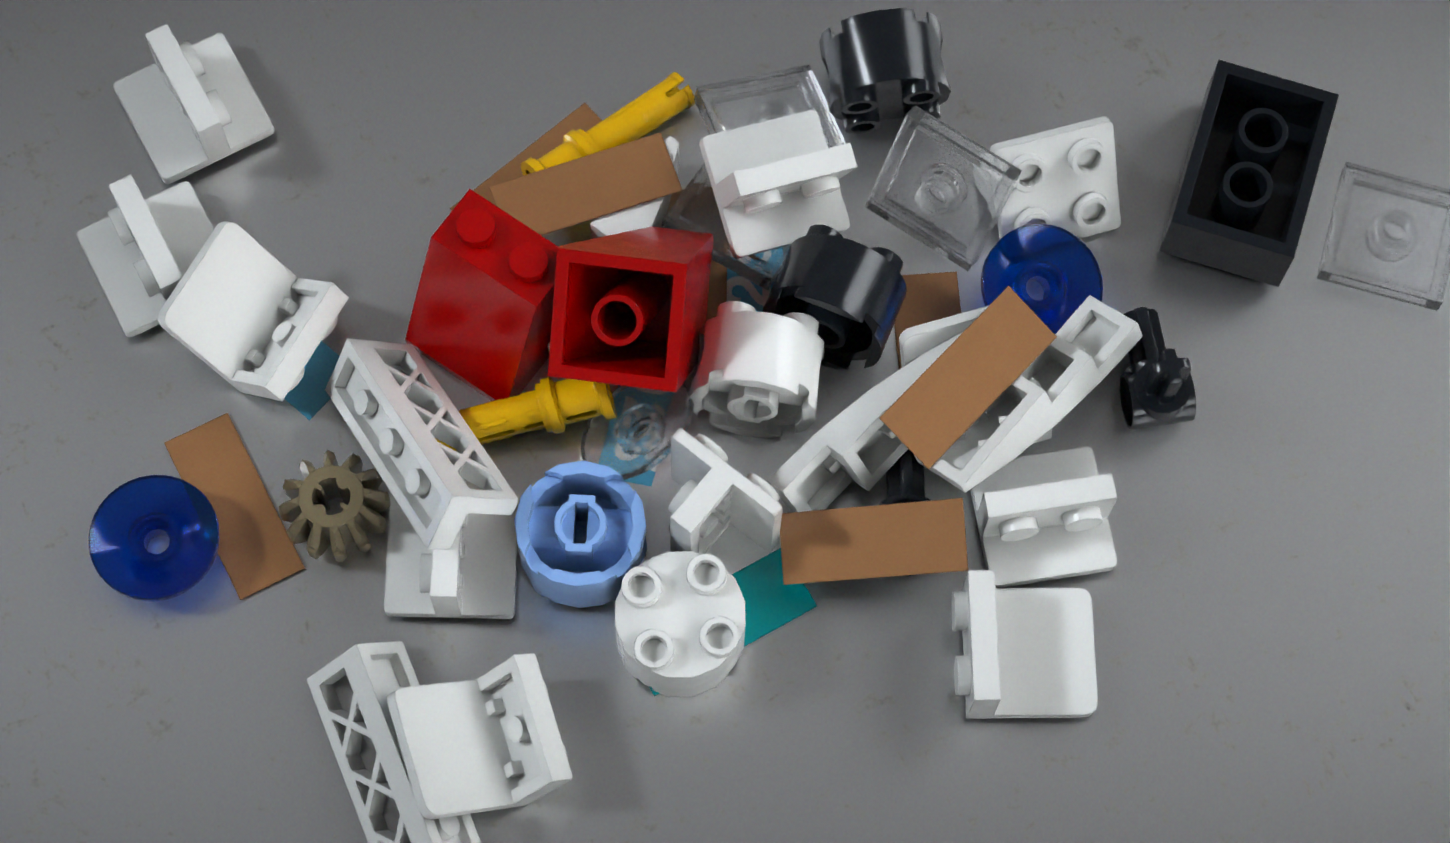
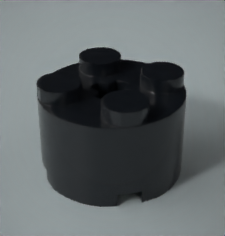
[762,225,907,370]

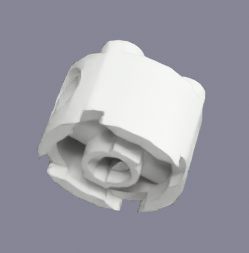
[689,301,824,438]
[615,551,746,697]

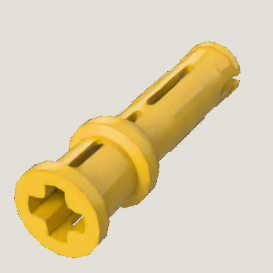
[521,72,696,176]
[435,377,617,451]

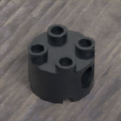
[819,8,951,134]

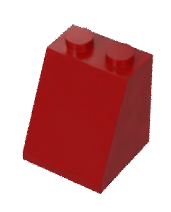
[405,189,558,401]
[548,226,714,392]

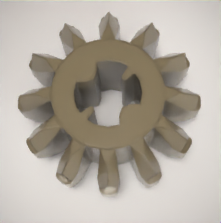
[279,450,391,563]

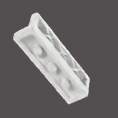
[325,338,519,550]
[306,641,481,843]

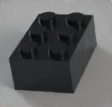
[1159,60,1339,287]

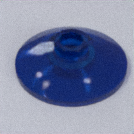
[981,224,1103,334]
[88,475,220,601]

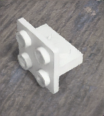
[113,24,275,184]
[699,110,858,259]
[975,116,1121,256]
[77,175,214,337]
[668,428,783,554]
[970,446,1118,588]
[384,478,520,619]

